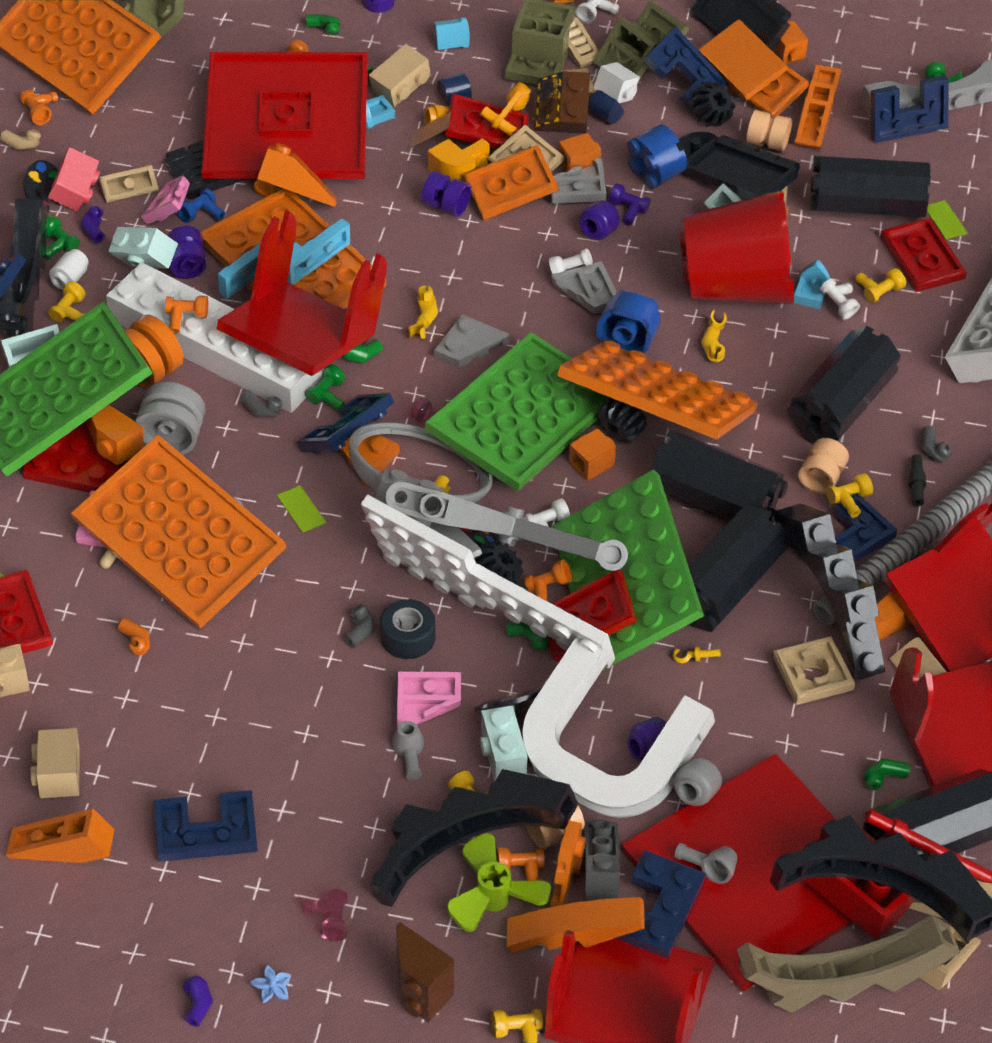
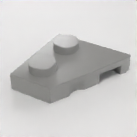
[551,158,607,203]
[551,261,617,314]
[434,315,510,368]

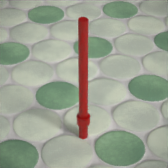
[865,809,992,883]

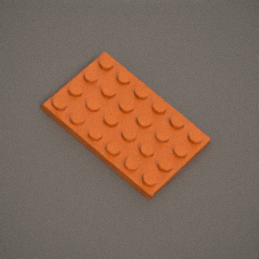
[0,0,161,115]
[201,188,386,309]
[557,341,758,440]
[71,435,287,629]

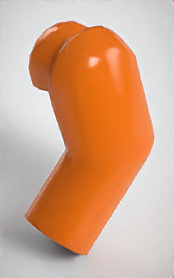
[118,618,151,656]

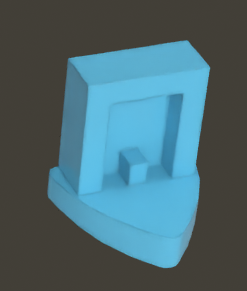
[434,17,470,50]
[366,95,395,129]
[794,260,830,309]

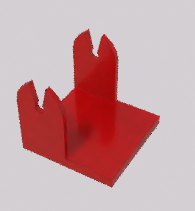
[217,210,387,376]
[883,502,992,672]
[889,647,992,787]
[544,930,715,1043]

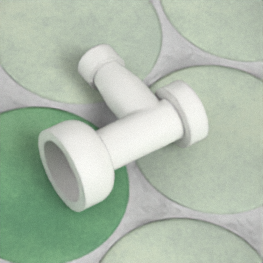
[576,0,620,23]
[549,248,593,274]
[820,278,860,320]
[524,498,570,547]

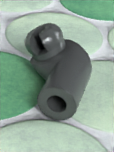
[240,391,282,417]
[921,426,952,462]
[344,604,374,648]

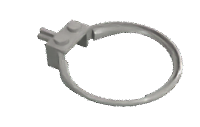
[349,422,493,528]

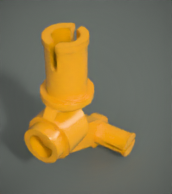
[480,82,531,137]

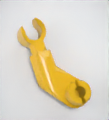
[408,285,438,339]
[701,310,727,363]

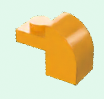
[428,138,490,182]

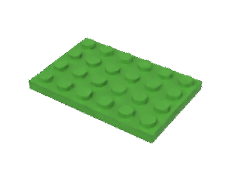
[0,301,153,476]
[425,332,609,491]
[552,469,704,670]

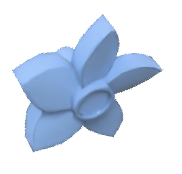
[250,966,291,1003]

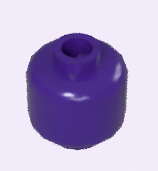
[579,200,620,240]
[627,717,667,761]

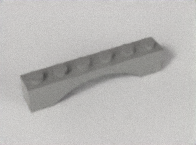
[861,60,992,121]

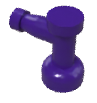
[609,183,651,226]

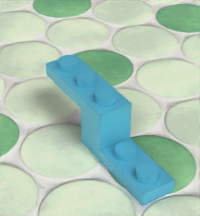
[218,218,350,299]

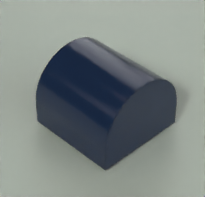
[437,73,472,106]
[588,90,625,124]

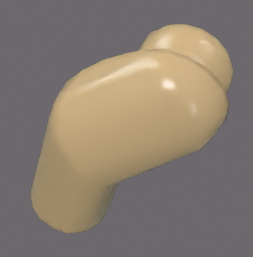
[0,129,41,150]

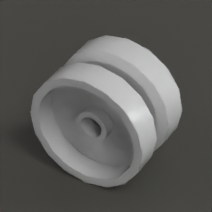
[135,382,206,455]

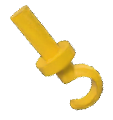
[672,646,721,664]

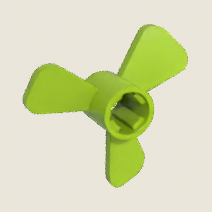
[448,833,551,932]

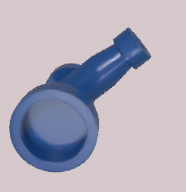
[176,189,225,223]

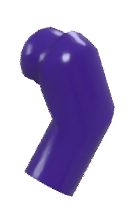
[81,205,105,244]
[183,976,213,1027]

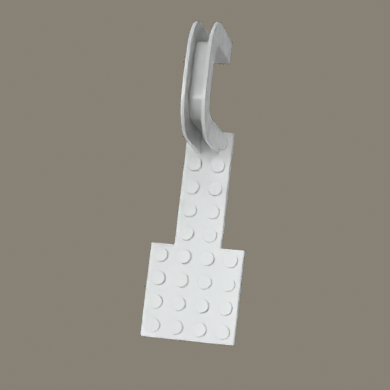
[361,494,715,818]

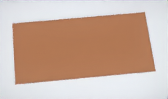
[409,112,451,149]

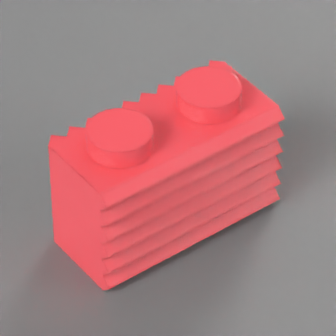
[48,147,100,211]

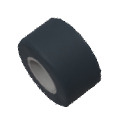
[380,599,436,659]

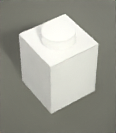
[594,62,640,103]

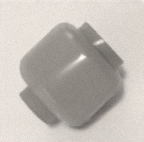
[674,758,722,806]

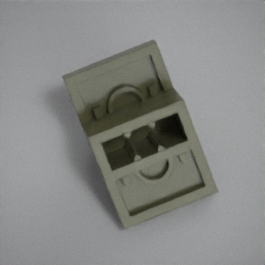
[112,0,184,38]
[505,0,576,85]
[594,0,690,83]

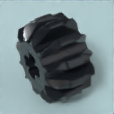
[689,81,736,127]
[597,397,648,443]
[474,539,524,584]

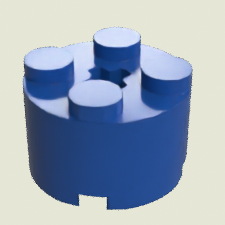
[627,124,687,189]
[596,290,661,353]

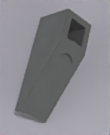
[584,820,620,901]

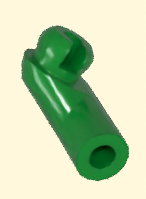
[306,14,341,35]
[342,339,383,364]
[507,621,549,650]
[863,758,910,790]

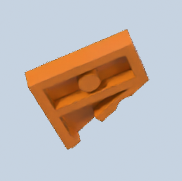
[339,434,400,488]
[550,820,586,907]

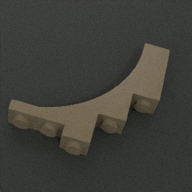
[737,915,960,1013]

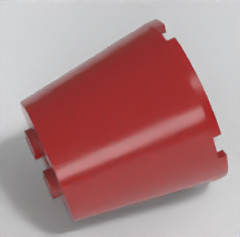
[679,191,794,304]

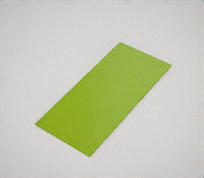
[927,200,968,240]
[277,485,327,533]

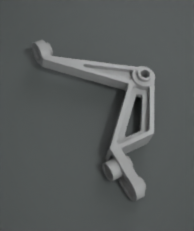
[385,481,628,571]

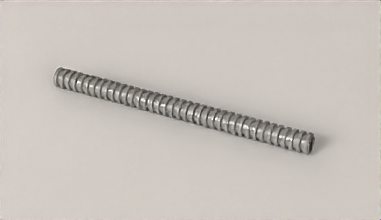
[813,460,992,625]

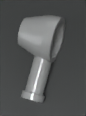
[392,721,424,781]
[675,843,737,884]

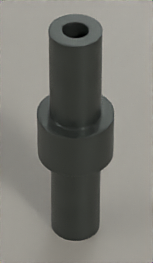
[908,454,926,506]

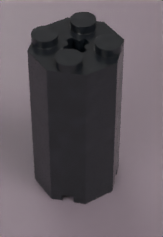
[810,156,931,217]
[787,326,901,444]
[650,431,789,524]
[688,505,789,632]
[863,769,992,861]

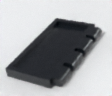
[691,0,792,51]
[681,135,800,199]
[165,140,246,200]

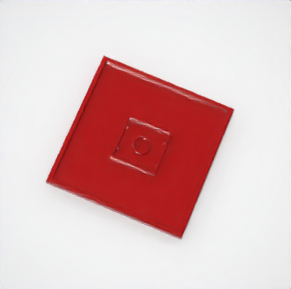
[202,52,368,179]
[621,754,854,992]

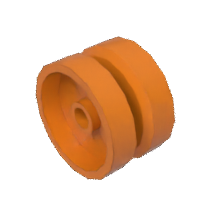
[124,314,184,389]

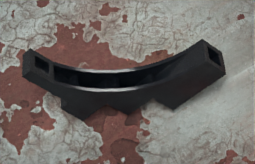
[0,198,48,336]
[773,503,886,681]
[370,769,579,907]
[769,815,992,942]

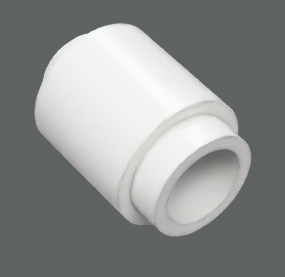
[49,249,89,289]

